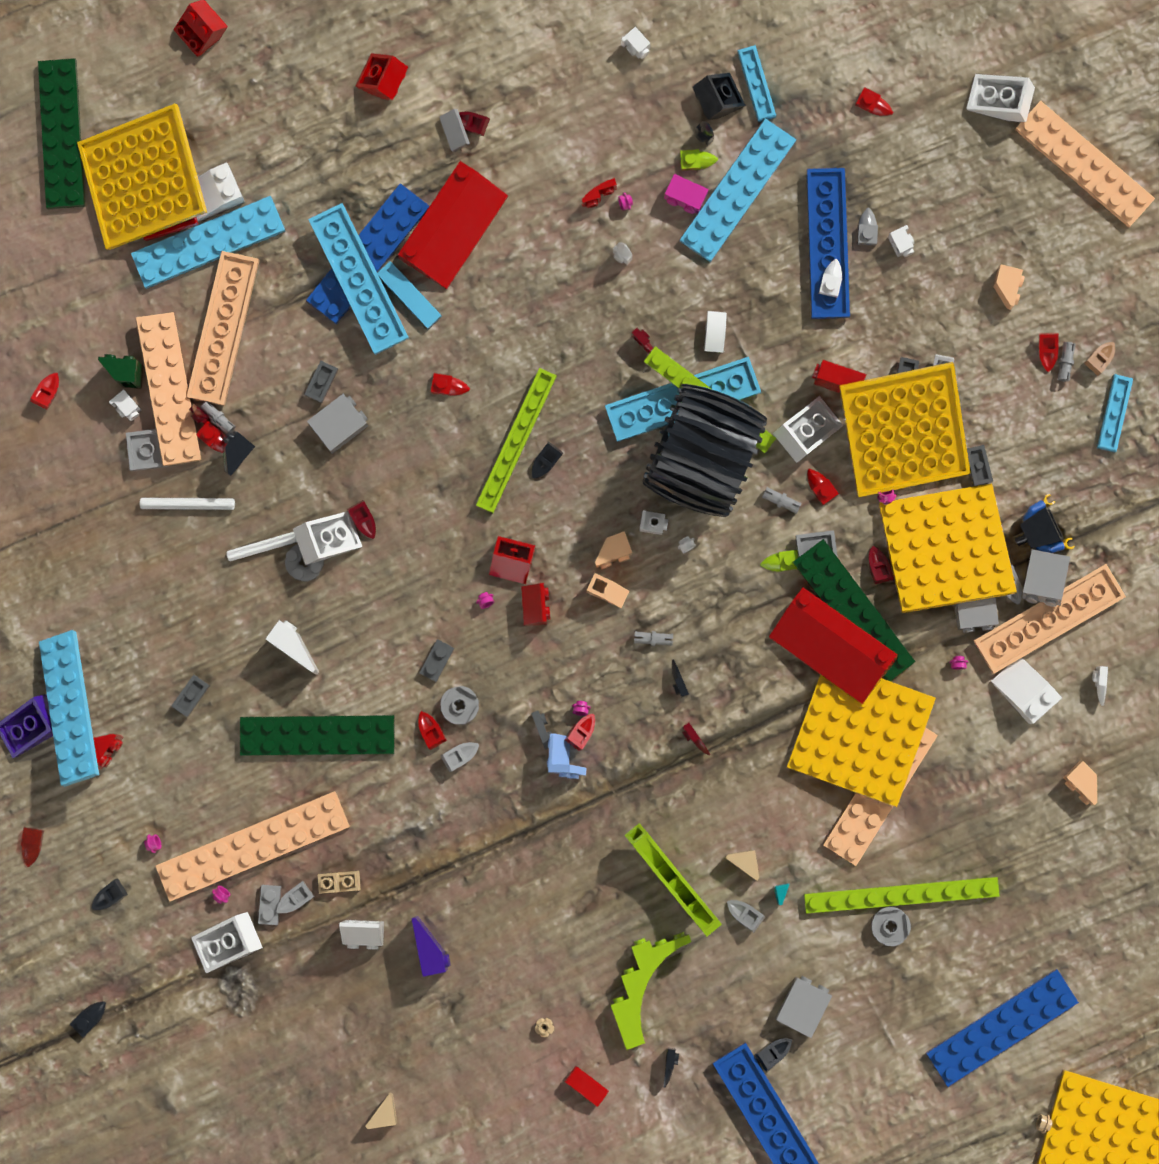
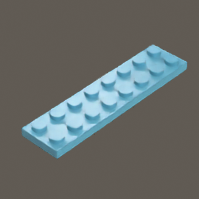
[680,119,797,263]
[131,196,286,289]
[308,203,409,355]
[605,357,761,442]
[39,630,99,787]

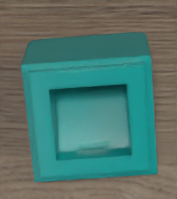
[774,883,789,906]

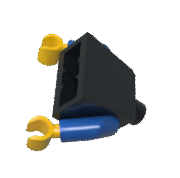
[1014,494,1075,553]

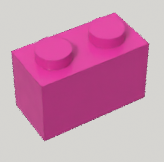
[664,174,709,214]

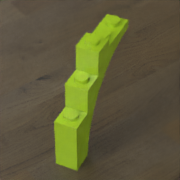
[624,823,722,936]
[610,932,692,1050]

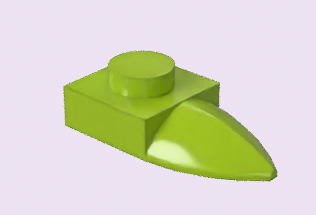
[680,149,718,171]
[760,550,798,572]

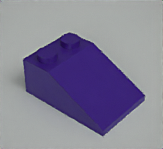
[0,694,53,758]
[411,916,451,977]

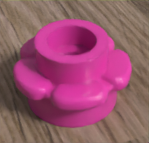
[618,192,633,211]
[877,490,896,505]
[476,592,495,609]
[949,656,969,670]
[572,701,591,716]
[144,834,162,853]
[212,886,231,904]

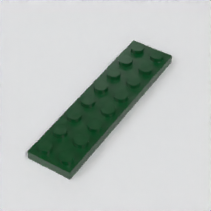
[38,58,85,209]
[792,539,916,681]
[240,715,395,756]

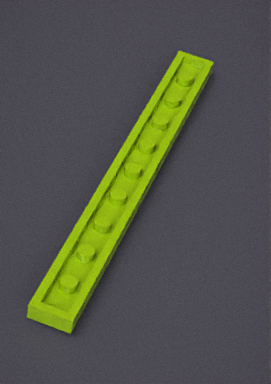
[804,877,1000,914]

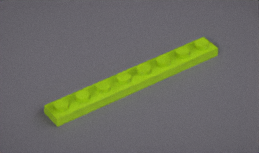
[643,346,777,453]
[476,368,557,514]

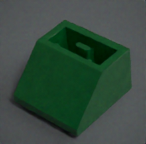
[98,354,143,389]

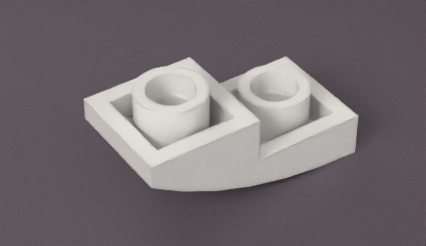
[704,311,727,353]

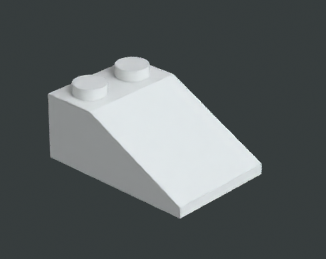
[967,74,1035,122]
[197,162,245,222]
[773,396,843,463]
[293,511,362,565]
[266,620,319,675]
[991,658,1062,724]
[191,912,263,973]
[339,920,384,949]

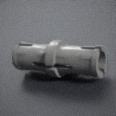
[1057,342,1076,382]
[200,402,236,434]
[762,487,802,514]
[634,631,673,646]

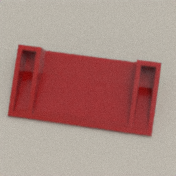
[398,161,509,290]
[769,587,897,705]

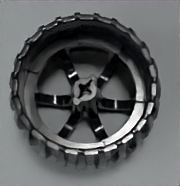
[642,384,767,517]

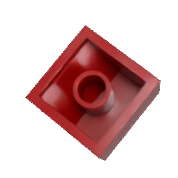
[355,53,408,100]

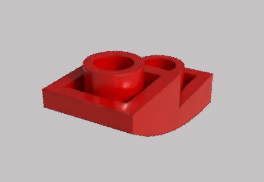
[582,178,617,208]
[564,1066,609,1107]

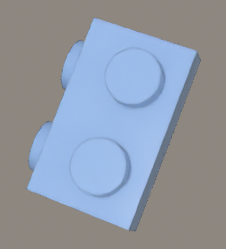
[547,734,586,779]

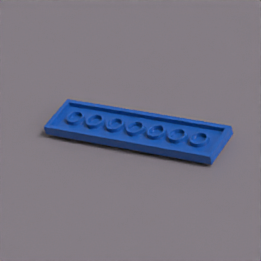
[806,168,850,319]
[306,183,430,324]
[926,969,1079,1087]
[713,1042,819,1164]

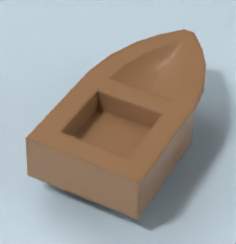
[1084,342,1115,376]

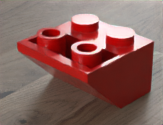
[173,0,228,57]
[489,536,536,585]
[521,583,551,626]
[93,734,124,769]

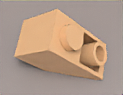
[993,264,1024,310]
[595,531,632,569]
[587,573,629,608]
[1063,761,1097,805]

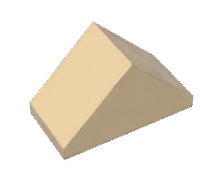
[725,850,759,881]
[365,1093,397,1129]

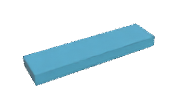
[737,45,776,122]
[377,261,442,329]
[1097,374,1133,453]

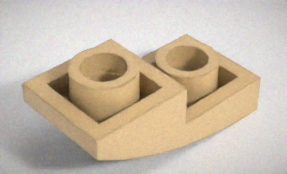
[318,871,361,894]

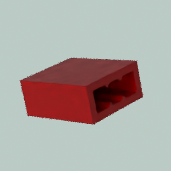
[812,360,867,393]

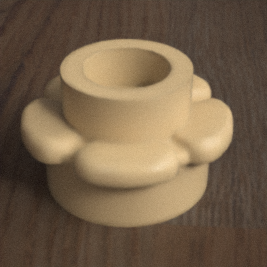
[535,1018,554,1037]
[1036,1114,1052,1133]

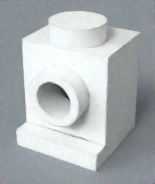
[621,27,650,59]
[888,225,914,257]
[109,390,141,421]
[639,510,668,535]

